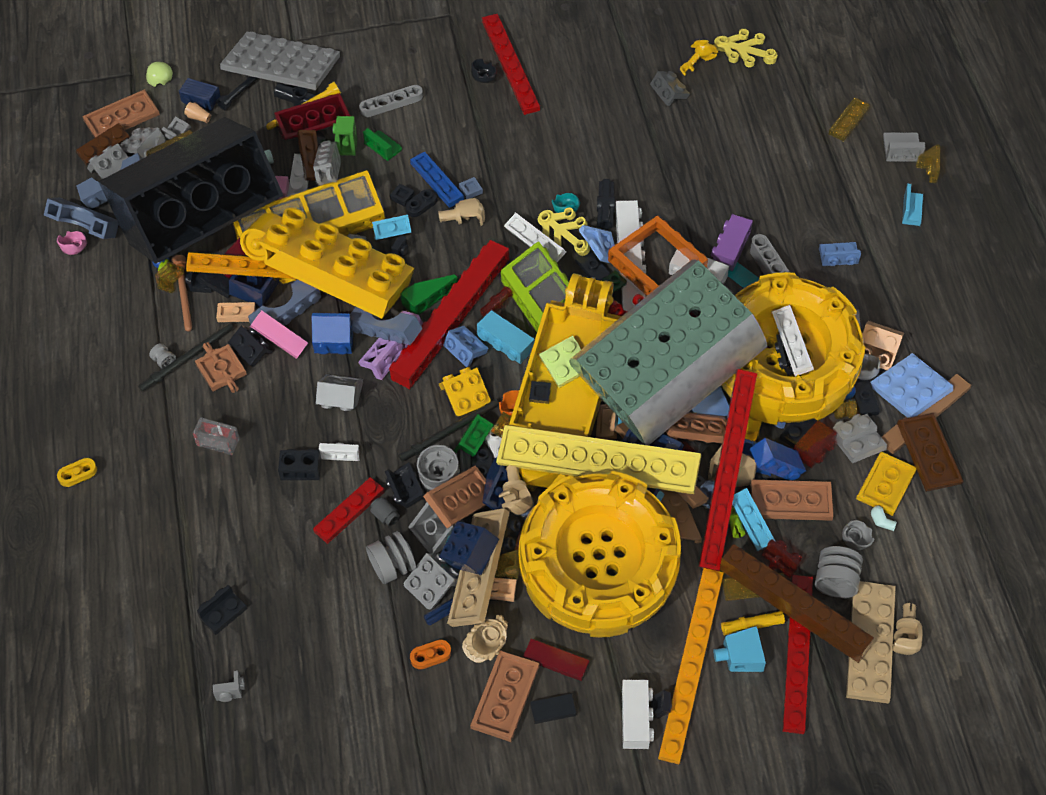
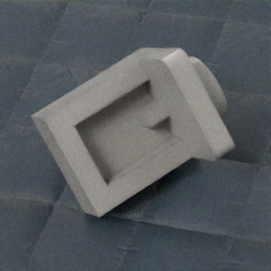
[161,116,191,142]
[213,670,245,702]

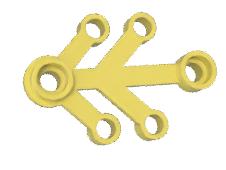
[714,29,777,67]
[538,208,590,256]

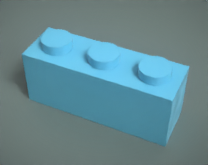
[477,310,535,364]

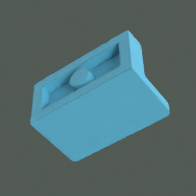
[902,183,923,226]
[372,215,411,240]

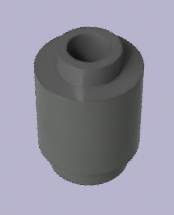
[370,497,400,527]

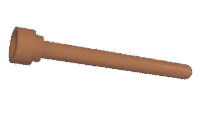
[171,255,192,331]

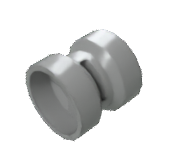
[149,343,176,369]

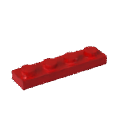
[313,477,385,544]

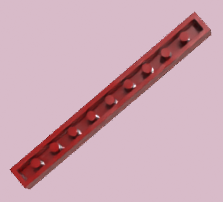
[389,240,509,389]

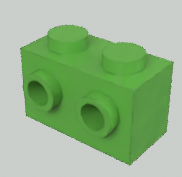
[333,116,358,156]

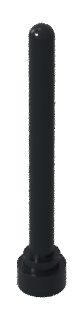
[216,76,258,111]

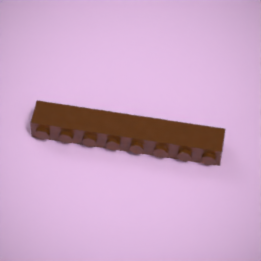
[720,544,874,663]

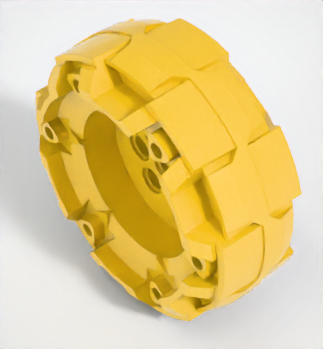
[721,272,865,425]
[519,471,681,637]

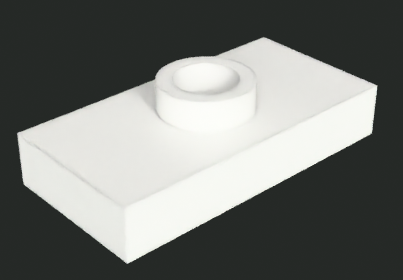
[319,443,360,461]

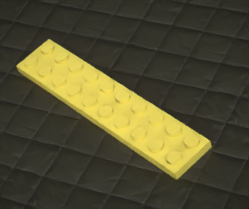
[496,425,701,494]

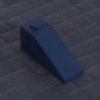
[482,458,508,510]

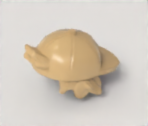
[462,615,508,663]

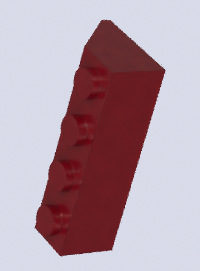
[274,93,350,140]

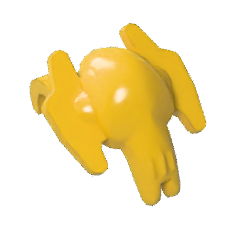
[680,40,718,76]

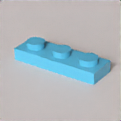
[732,488,776,551]

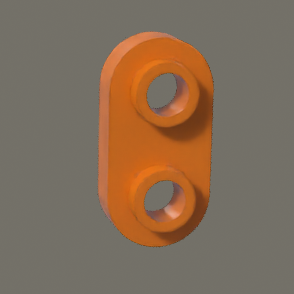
[410,640,451,669]

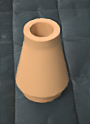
[184,102,211,123]

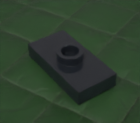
[575,250,611,281]
[853,380,879,416]

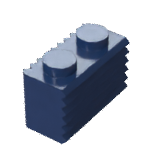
[179,78,220,111]

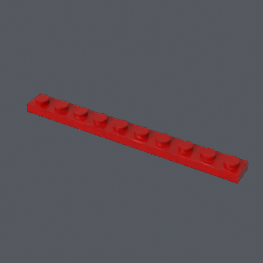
[698,369,757,571]

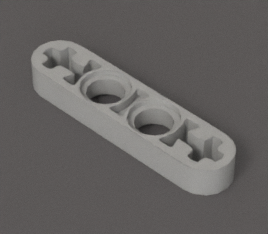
[359,85,423,117]

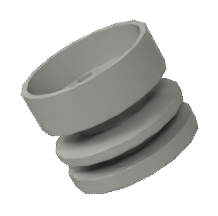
[417,445,460,492]
[366,531,416,585]
[815,546,863,598]

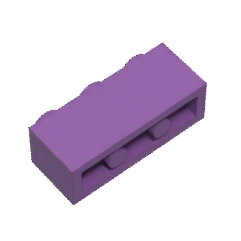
[711,214,752,271]

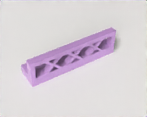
[358,310,423,380]

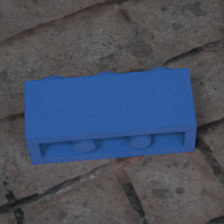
[750,438,806,481]

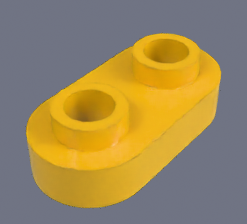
[57,458,97,487]

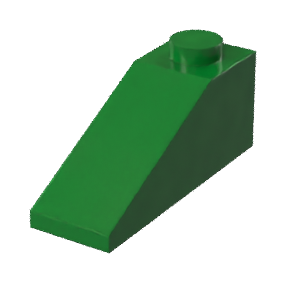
[400,274,457,315]

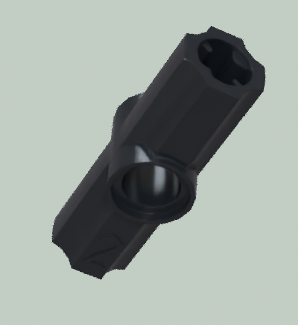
[274,83,316,106]
[597,179,615,230]

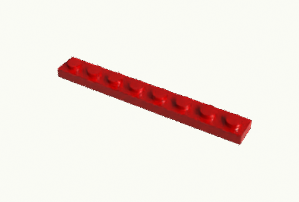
[482,14,540,115]
[782,575,813,734]

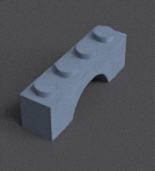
[76,153,143,209]
[44,197,119,239]
[248,280,321,340]
[350,307,422,345]

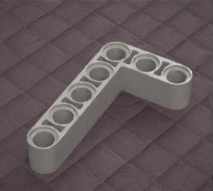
[750,234,789,275]

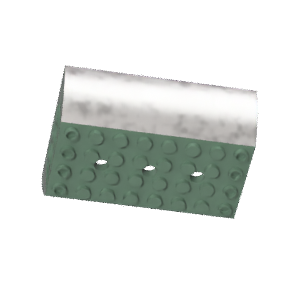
[569,259,767,446]

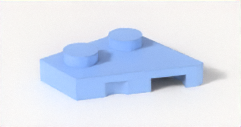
[579,225,615,263]

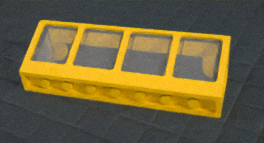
[233,170,385,240]

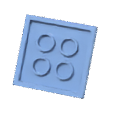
[871,353,954,418]

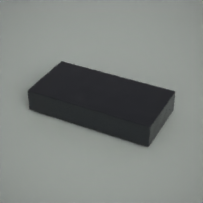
[530,694,576,724]

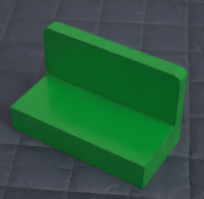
[363,128,402,161]
[453,414,494,457]

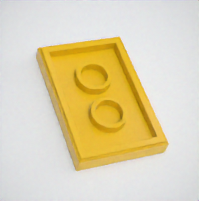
[856,452,916,516]

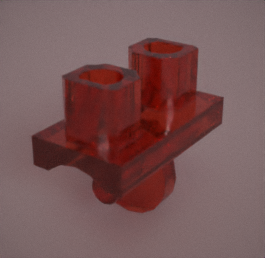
[762,539,802,578]

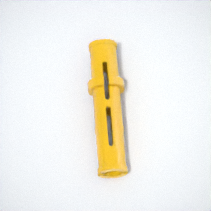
[721,611,785,636]

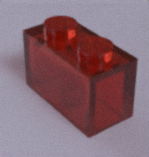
[794,420,837,468]

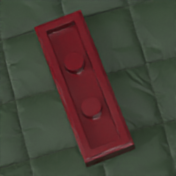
[523,639,589,681]

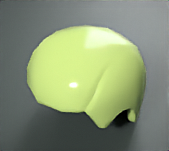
[146,62,173,87]

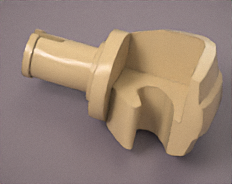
[438,198,485,226]
[499,465,533,515]
[893,603,922,655]

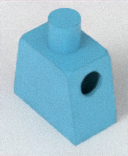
[713,626,766,672]

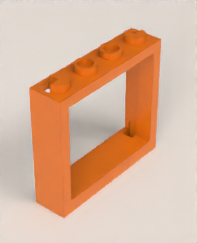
[608,216,708,296]

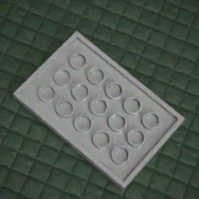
[220,32,340,90]

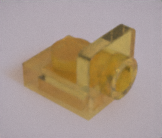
[155,262,184,293]
[491,412,511,438]

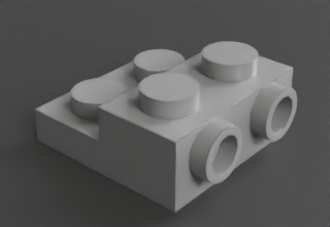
[832,414,887,463]

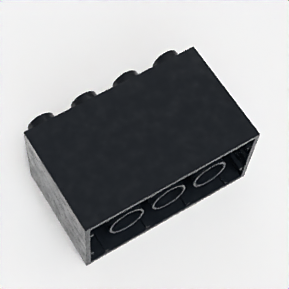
[98,117,284,264]

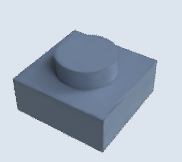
[459,177,483,199]

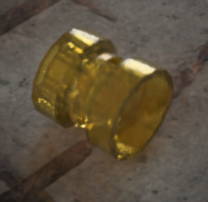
[834,399,857,419]

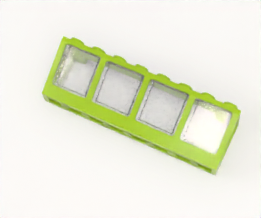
[501,242,569,332]

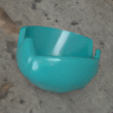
[552,193,580,216]

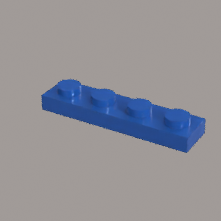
[410,152,464,208]

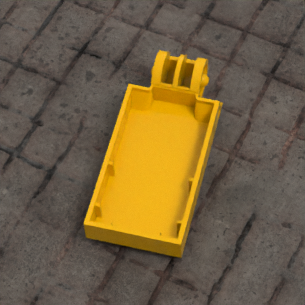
[240,208,415,319]
[509,273,622,437]

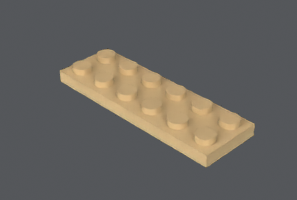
[447,508,509,627]
[846,581,895,704]

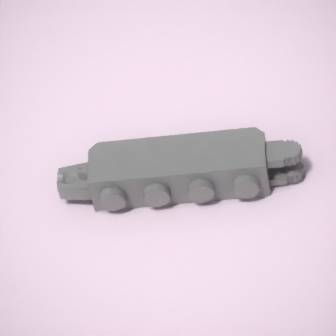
[313,141,341,186]

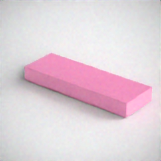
[250,310,308,359]

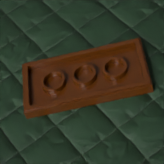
[897,413,963,492]

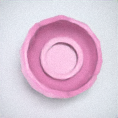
[57,231,87,255]

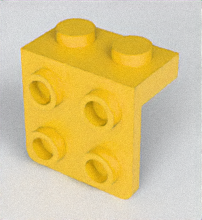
[438,367,491,416]

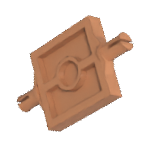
[195,342,247,393]

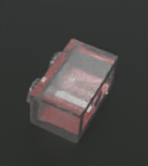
[192,417,240,455]

